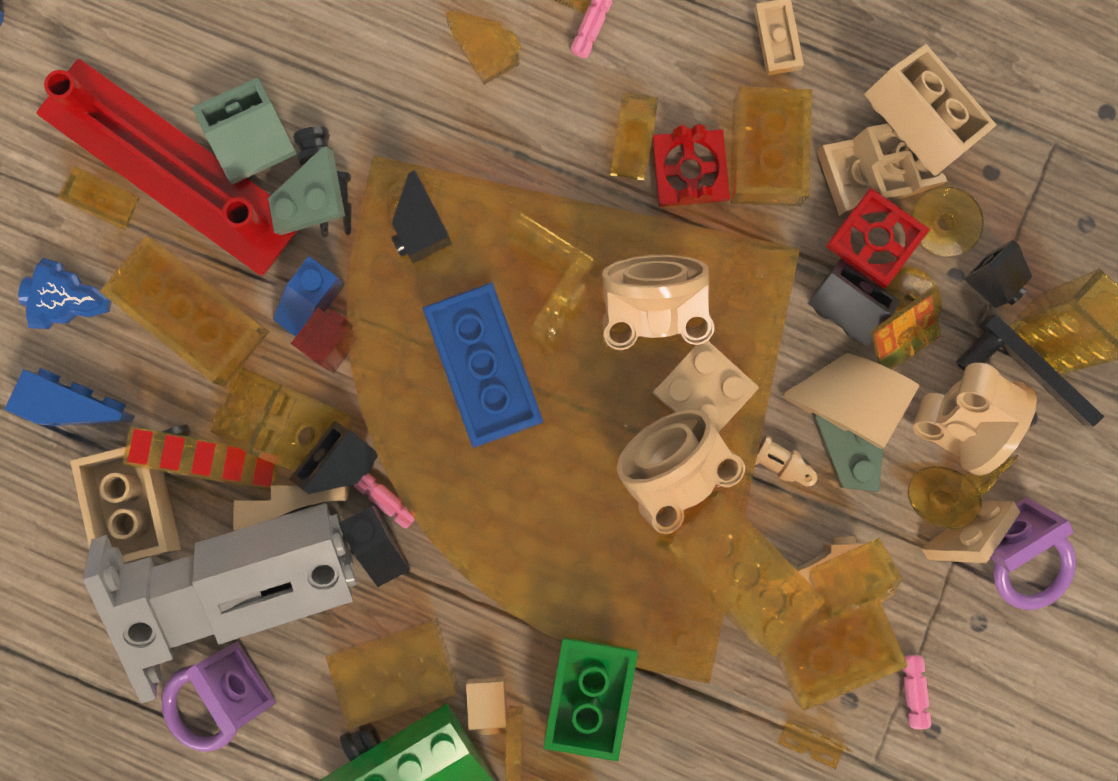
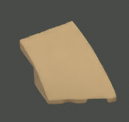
[816,123,947,216]
[782,353,920,449]

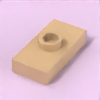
[754,0,804,76]

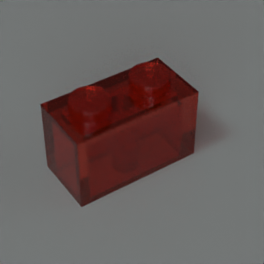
[290,308,360,373]

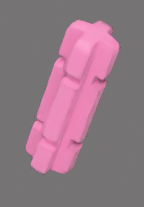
[571,0,612,59]
[353,473,418,528]
[902,655,932,729]

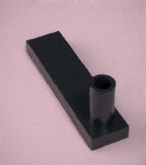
[955,314,1105,427]

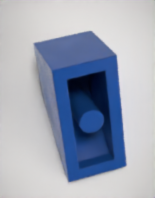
[273,256,345,341]

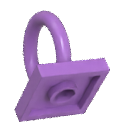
[990,497,1076,610]
[162,641,276,752]

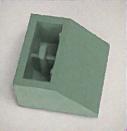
[192,77,297,185]

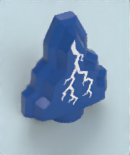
[18,258,112,330]

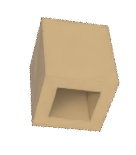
[466,676,508,735]

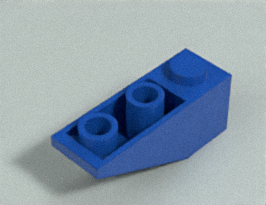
[4,367,135,426]

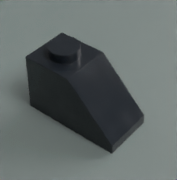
[391,170,453,264]
[964,240,1032,308]
[289,421,380,494]
[339,506,411,587]

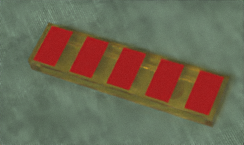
[122,426,280,491]

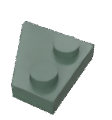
[268,147,345,235]
[813,413,883,492]

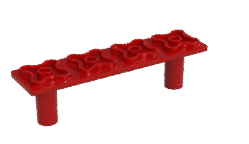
[36,59,298,276]

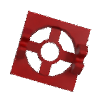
[652,124,730,207]
[826,187,931,289]

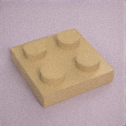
[653,341,760,433]

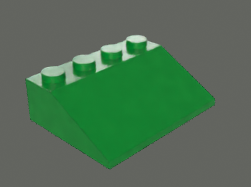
[318,703,497,781]

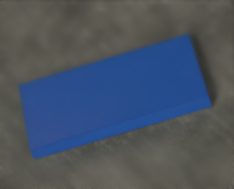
[422,282,544,448]

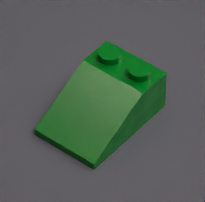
[543,637,638,762]

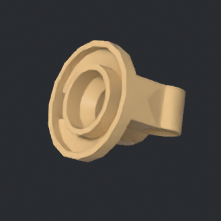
[602,255,715,350]
[913,363,1037,476]
[616,409,745,534]

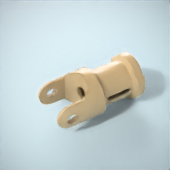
[751,435,817,487]

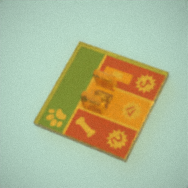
[870,290,941,370]

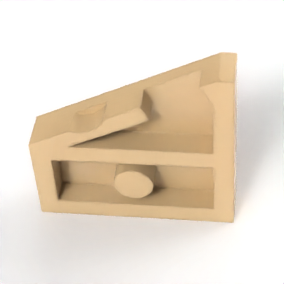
[921,501,1020,563]

